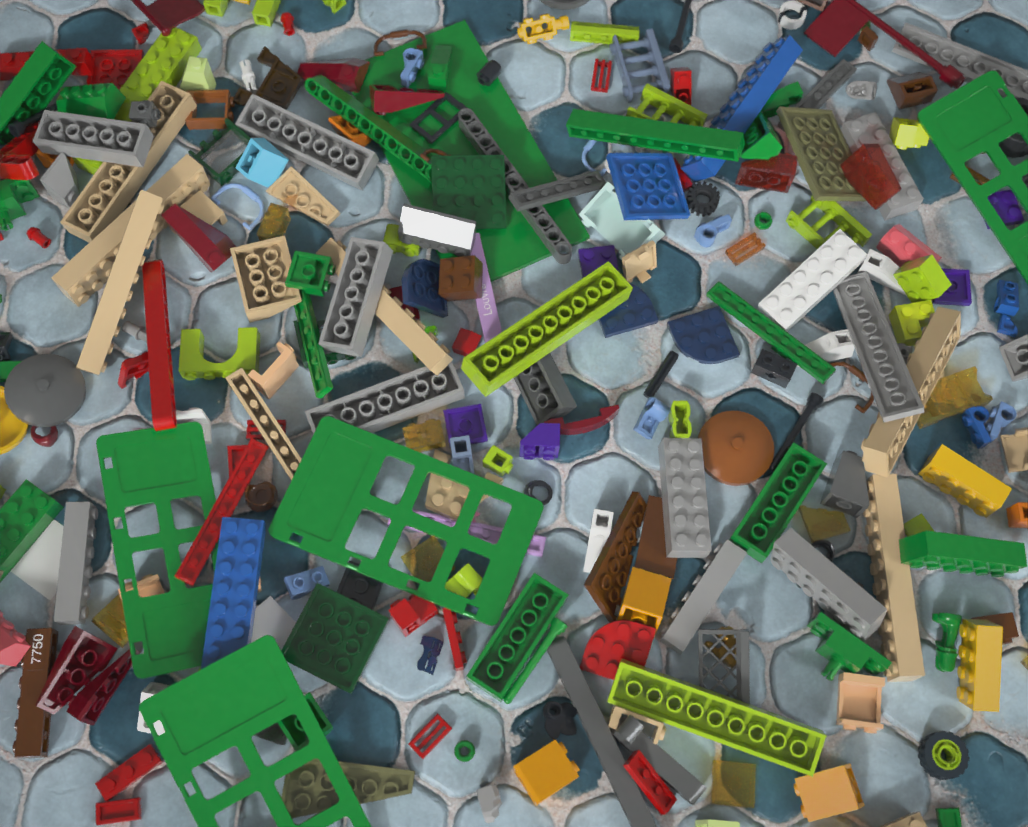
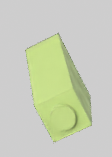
[179,56,216,92]

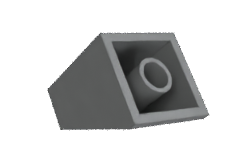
[820,451,869,518]

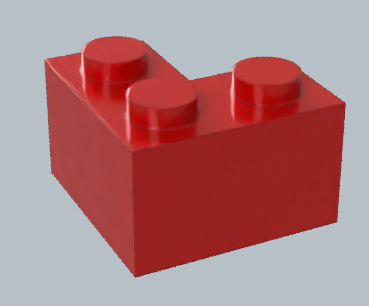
[388,594,438,637]

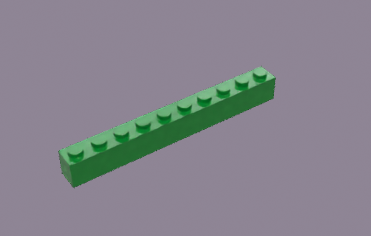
[566,109,745,162]

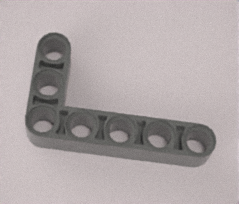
[613,715,707,805]

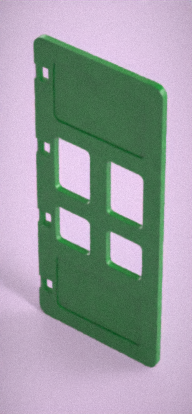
[917,71,1028,285]
[96,422,219,679]

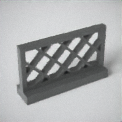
[698,629,750,704]

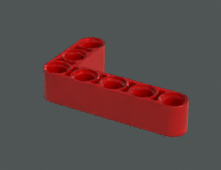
[0,120,40,180]

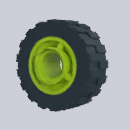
[918,731,970,780]

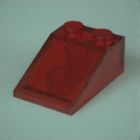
[840,144,902,210]
[735,153,798,193]

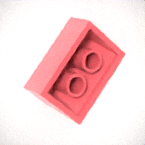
[876,224,942,267]
[0,611,31,667]

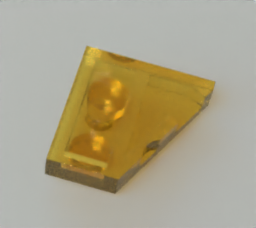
[799,505,851,543]
[91,594,129,648]

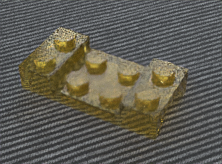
[917,366,993,429]

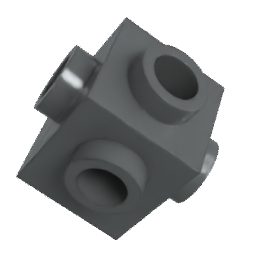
[129,100,160,128]

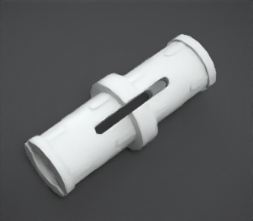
[240,60,258,94]

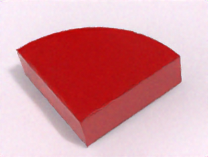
[131,22,150,45]

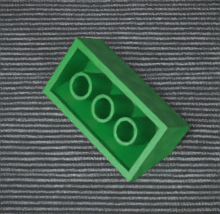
[56,83,126,119]
[741,111,783,160]

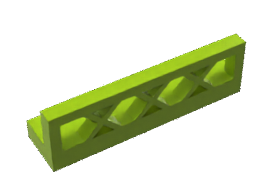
[570,21,639,44]

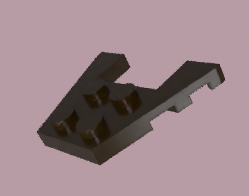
[233,46,303,109]

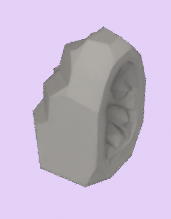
[845,81,877,100]
[476,784,502,823]

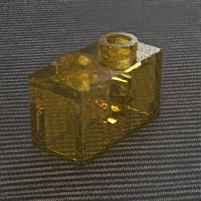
[257,203,291,241]
[402,419,446,453]

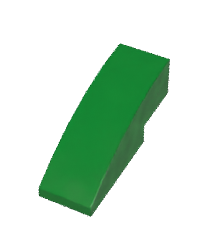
[761,82,804,118]

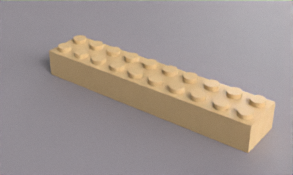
[60,81,197,243]
[51,154,211,307]
[861,306,961,477]
[863,474,925,682]

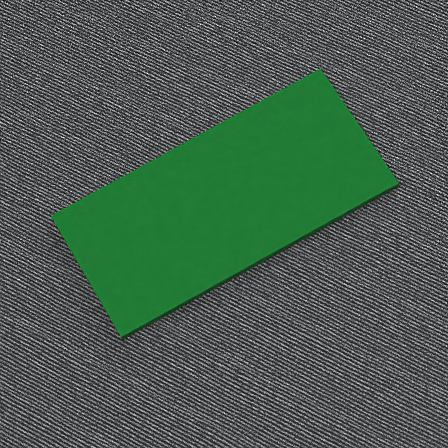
[351,20,590,282]

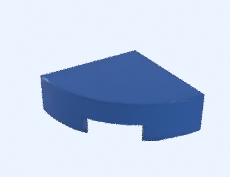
[997,314,1018,337]

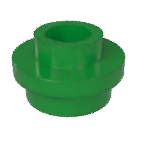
[754,212,772,230]
[454,740,475,762]

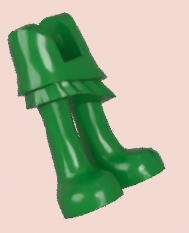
[932,613,962,672]

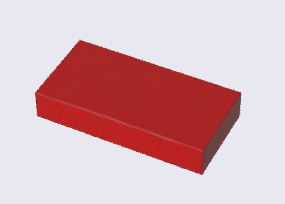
[95,797,141,826]

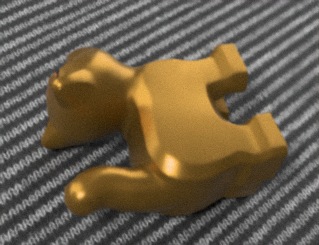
[704,626,750,669]

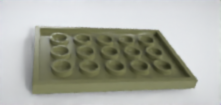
[776,106,871,201]

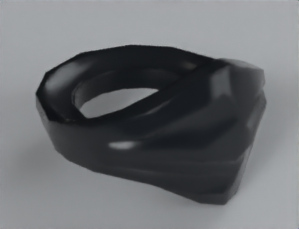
[524,480,552,506]
[811,540,835,562]

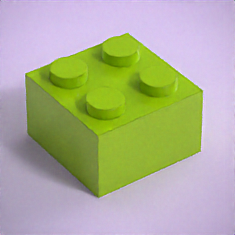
[893,254,952,303]

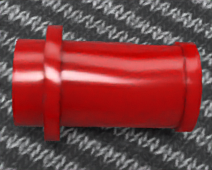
[280,12,295,36]
[27,227,51,249]

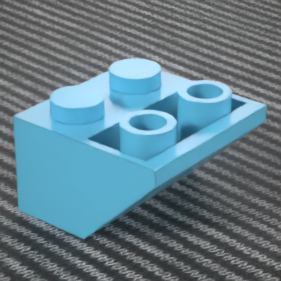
[236,138,289,188]

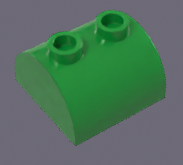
[277,692,333,751]

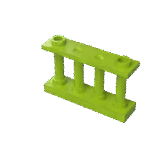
[626,83,708,127]
[786,196,873,249]

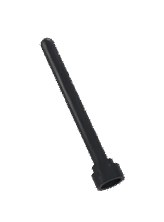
[669,0,692,53]
[8,102,57,137]
[769,393,824,471]

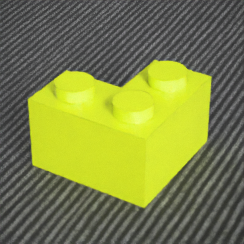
[889,117,929,149]
[888,300,935,346]

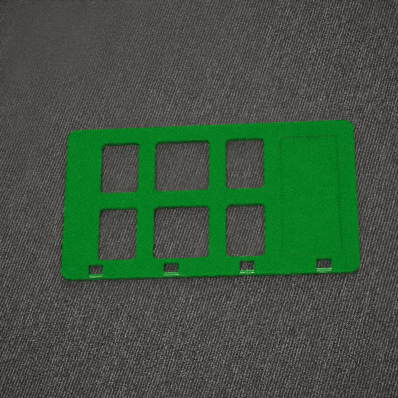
[269,416,544,626]
[139,635,372,827]

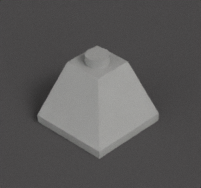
[40,152,80,207]
[999,334,1028,381]

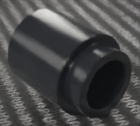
[477,60,502,86]

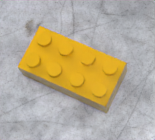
[918,444,1012,518]
[956,619,1003,712]

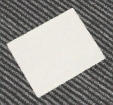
[11,520,64,600]
[251,596,296,650]

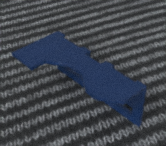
[417,635,444,675]

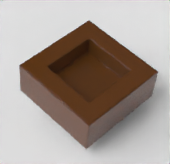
[858,26,879,51]

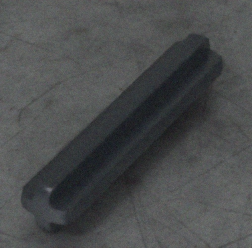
[643,351,679,398]

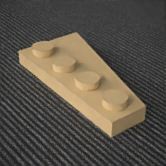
[266,166,340,226]

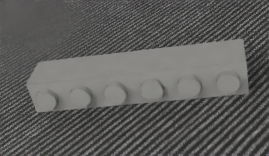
[54,502,98,625]
[660,539,747,655]

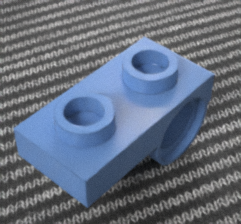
[400,48,425,87]
[694,214,732,247]
[633,396,670,440]
[985,401,1017,443]
[284,566,330,600]

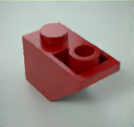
[670,67,692,106]

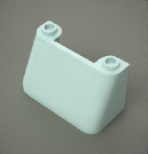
[579,182,665,260]

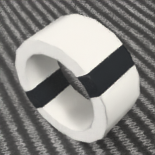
[777,0,807,30]

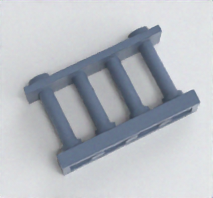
[610,29,671,103]

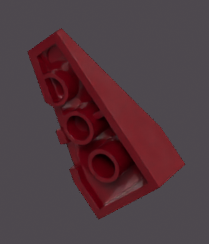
[297,58,370,93]
[369,84,445,115]
[160,204,237,272]
[35,626,118,715]
[66,649,141,726]

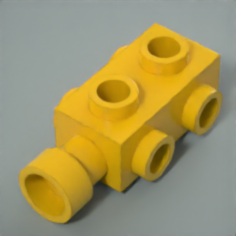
[517,13,570,44]

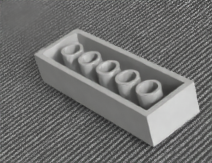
[33,110,154,167]
[841,112,923,220]
[318,237,393,357]
[658,438,712,558]
[771,528,887,642]

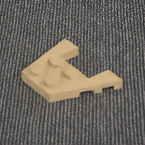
[425,449,504,521]

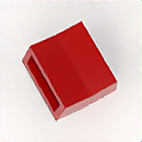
[451,328,482,356]

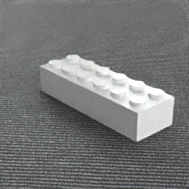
[757,229,867,332]

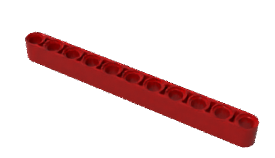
[142,259,177,431]

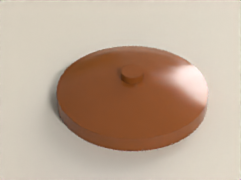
[698,411,774,486]

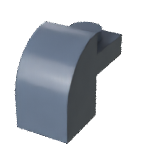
[450,435,475,474]

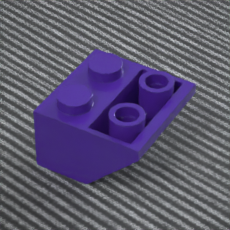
[519,423,560,460]

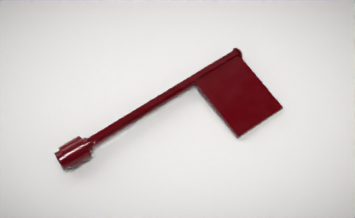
[804,0,966,90]

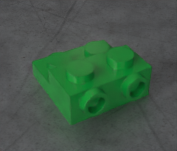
[285,251,336,297]

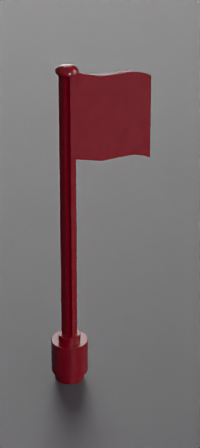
[131,0,205,37]

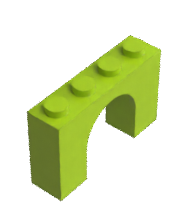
[203,0,281,27]
[179,327,260,380]

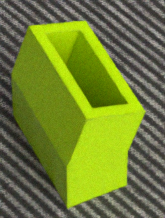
[904,513,934,537]

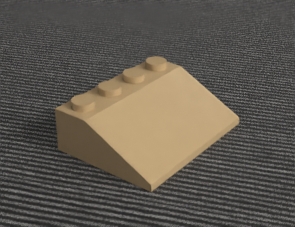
[230,235,302,323]

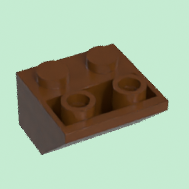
[886,72,938,110]

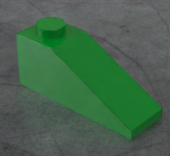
[428,45,452,92]

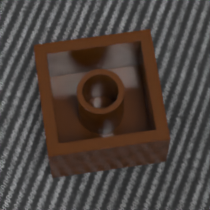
[439,255,483,302]

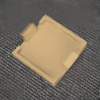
[622,240,657,283]
[1000,427,1028,473]

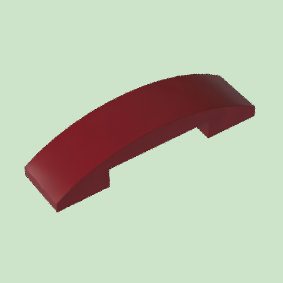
[544,404,619,435]

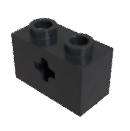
[751,349,797,388]

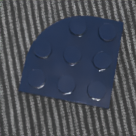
[401,259,448,318]
[598,282,658,338]
[667,306,740,364]

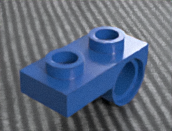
[994,279,1020,316]
[961,406,992,449]

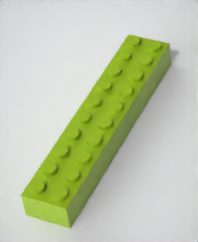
[72,27,202,175]
[461,261,633,397]
[607,658,826,777]

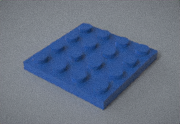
[606,153,690,220]

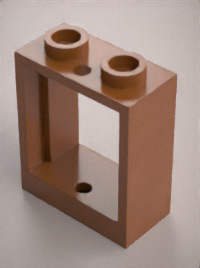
[185,90,235,130]

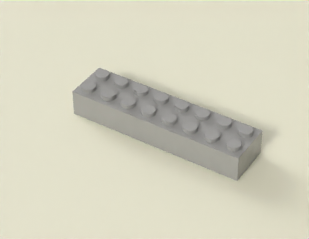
[235,94,379,191]
[305,361,465,434]

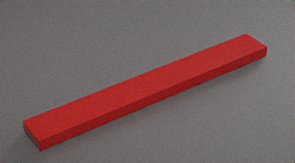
[175,438,269,586]

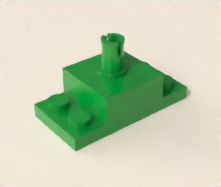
[0,179,40,231]
[807,612,892,681]

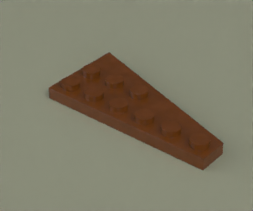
[584,491,647,622]

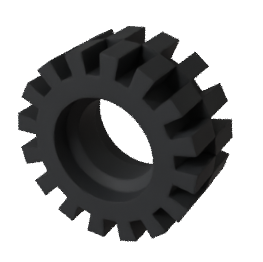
[686,181,720,217]

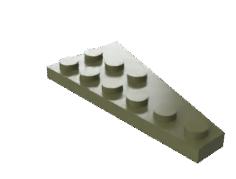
[281,758,415,819]

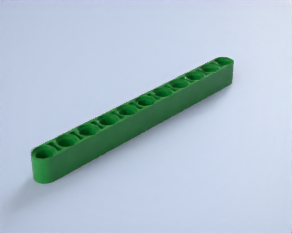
[304,75,434,183]

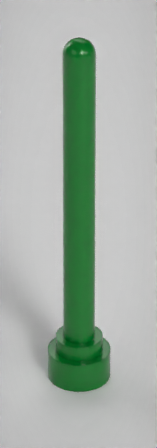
[504,616,568,704]

